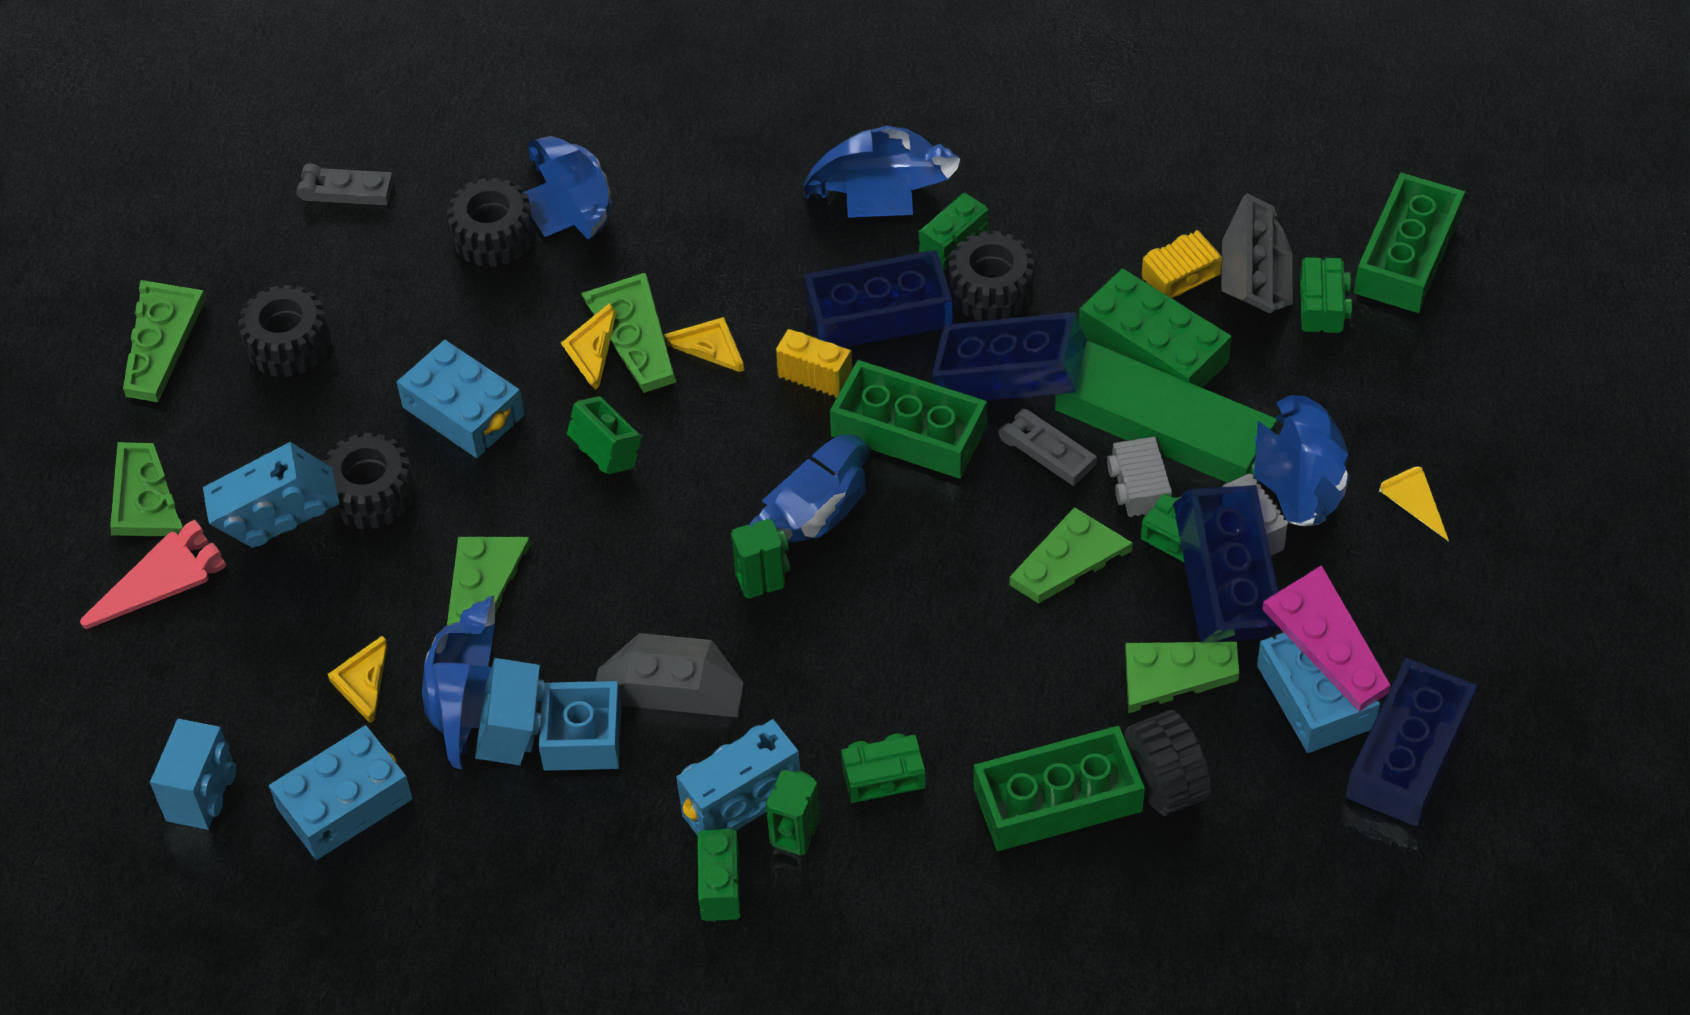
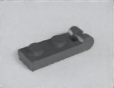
[296,164,394,205]
[998,409,1097,486]

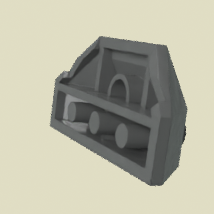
[1222,193,1293,313]
[596,633,744,717]

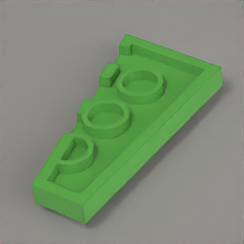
[581,273,676,393]
[123,280,206,402]

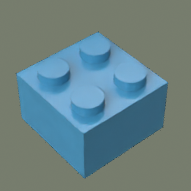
[475,658,544,765]
[539,681,622,771]
[150,719,236,830]

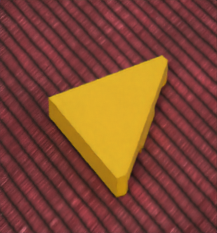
[561,303,617,389]
[664,317,744,372]
[328,636,387,723]

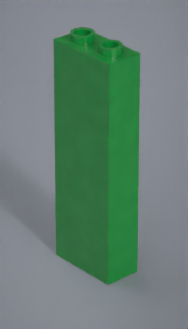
[1055,341,1279,483]

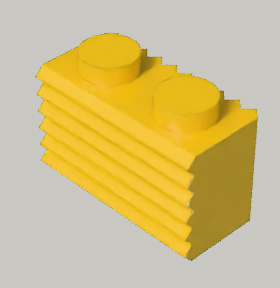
[1142,230,1222,299]
[776,329,853,398]

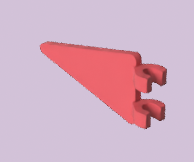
[80,520,226,629]

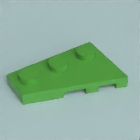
[110,442,183,536]
[1010,507,1133,603]
[447,537,531,626]

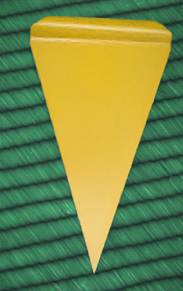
[1379,467,1449,541]

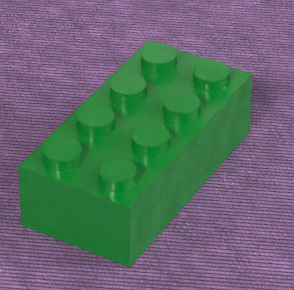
[1354,172,1465,313]
[1078,268,1232,388]
[830,360,987,479]
[974,726,1145,852]

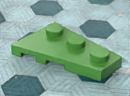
[1125,642,1239,713]

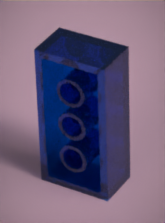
[804,250,953,347]
[931,312,1087,400]
[1173,485,1280,643]
[1345,658,1477,827]

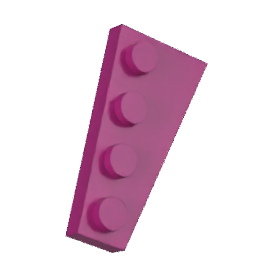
[1263,565,1390,712]

